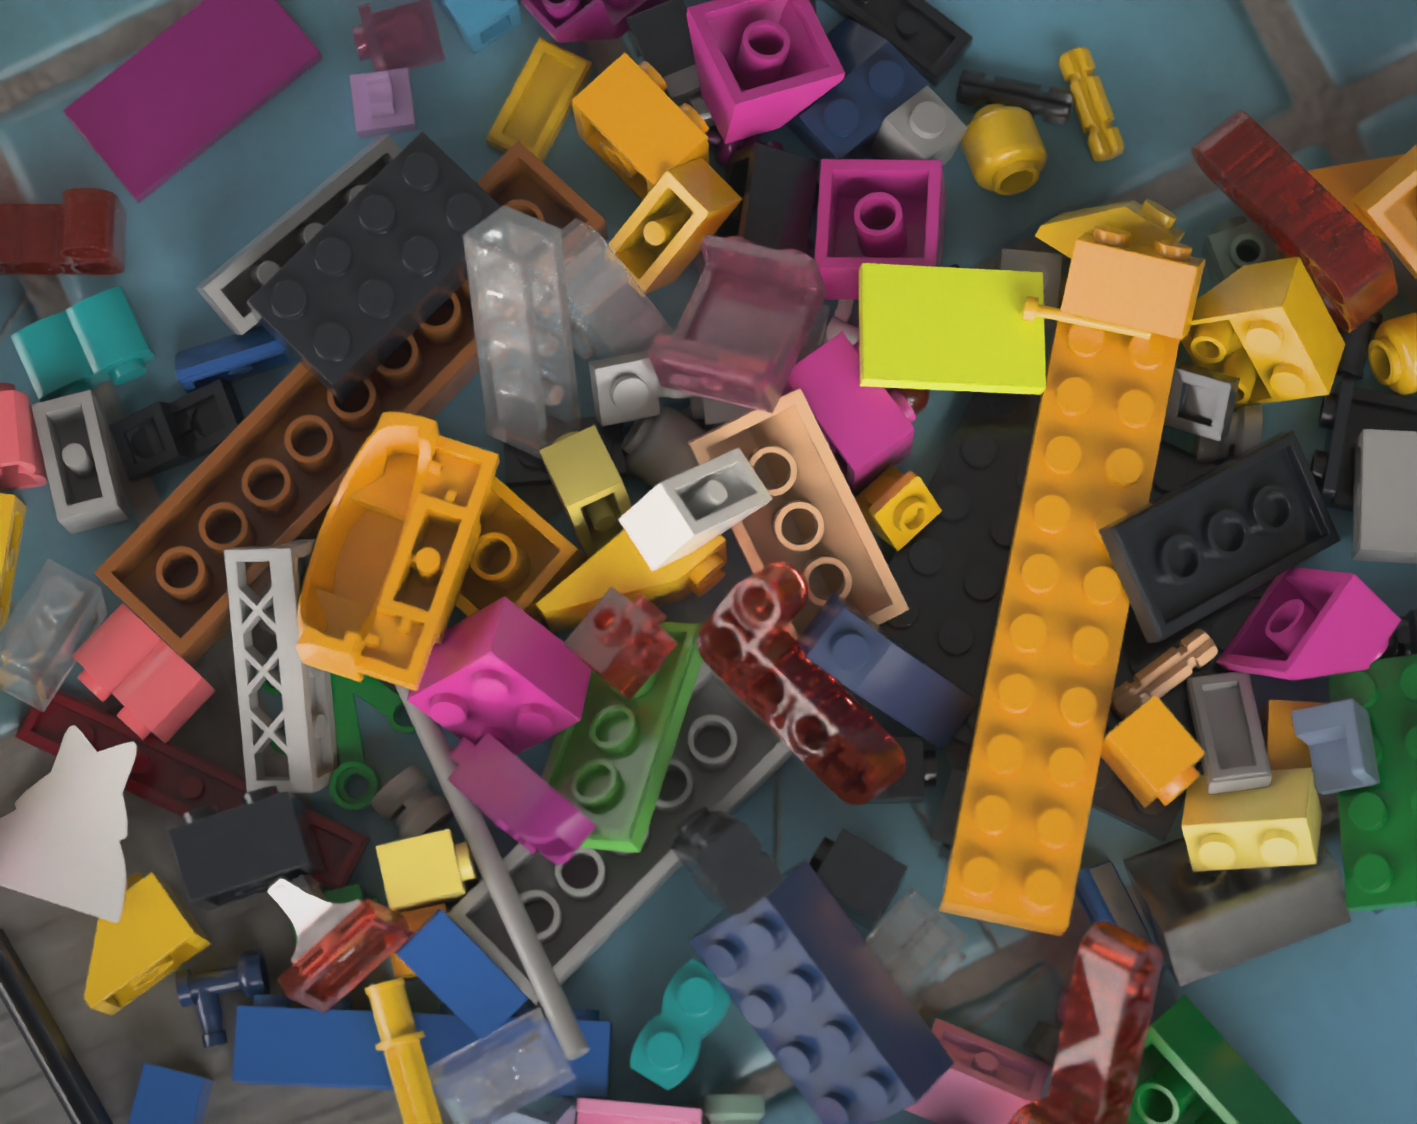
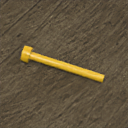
[1022,296,1152,340]

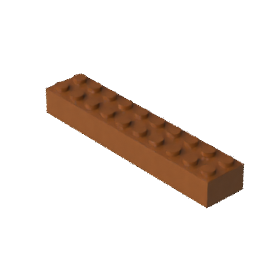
[94,140,608,667]

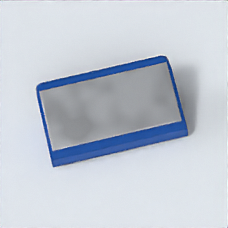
[1075,860,1165,989]

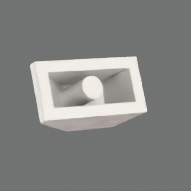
[619,448,773,571]

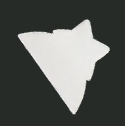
[0,725,137,923]

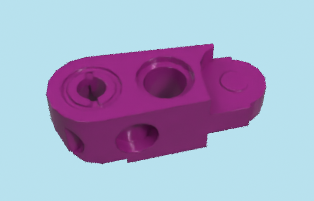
[447,732,597,865]

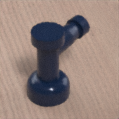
[175,948,270,1048]

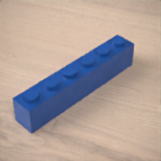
[232,995,613,1100]

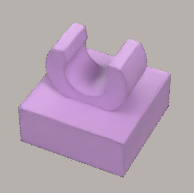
[349,67,417,138]

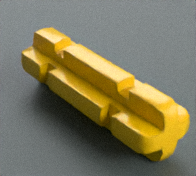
[1059,47,1124,162]

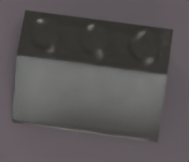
[1123,837,1351,987]

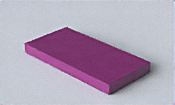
[62,0,323,204]

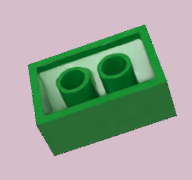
[1078,994,1302,1124]

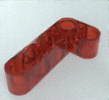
[1191,109,1398,333]
[0,188,127,276]
[697,561,906,805]
[1008,921,1163,1124]

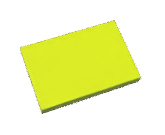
[859,263,1046,395]

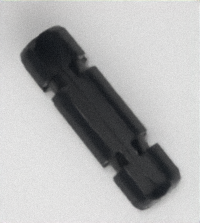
[956,69,1073,125]

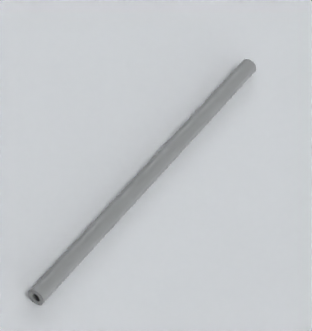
[394,684,590,1060]

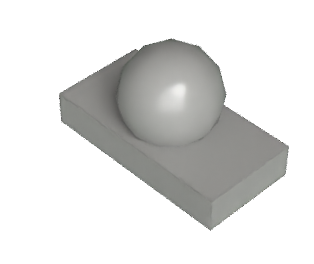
[1186,672,1272,794]

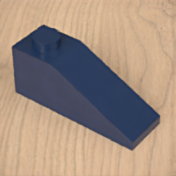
[796,592,979,750]

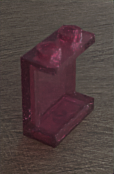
[648,234,827,414]

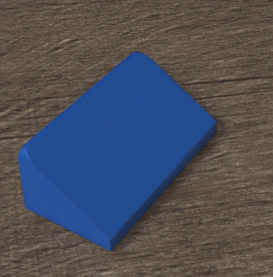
[175,326,298,393]

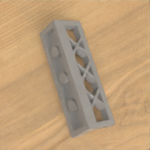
[224,539,339,793]

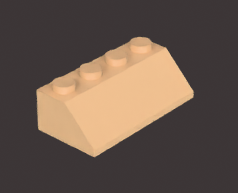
[688,388,909,664]

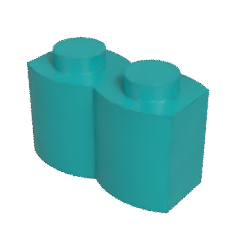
[11,286,156,402]
[630,959,731,1093]

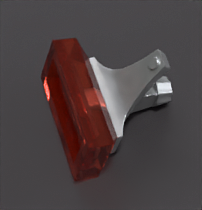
[268,875,414,1014]

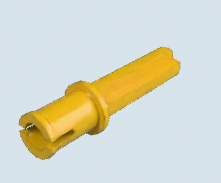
[365,977,443,1124]

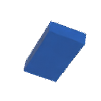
[395,908,529,1043]

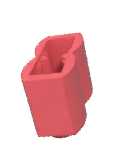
[0,383,47,491]
[72,603,216,744]

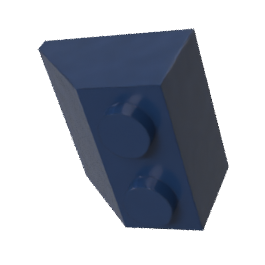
[785,17,928,162]

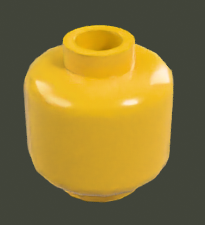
[961,104,1047,196]
[1368,312,1417,395]

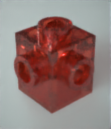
[563,587,678,700]

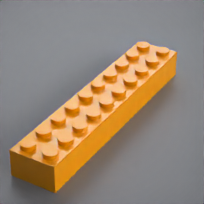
[939,305,1180,937]

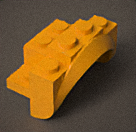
[296,412,499,691]

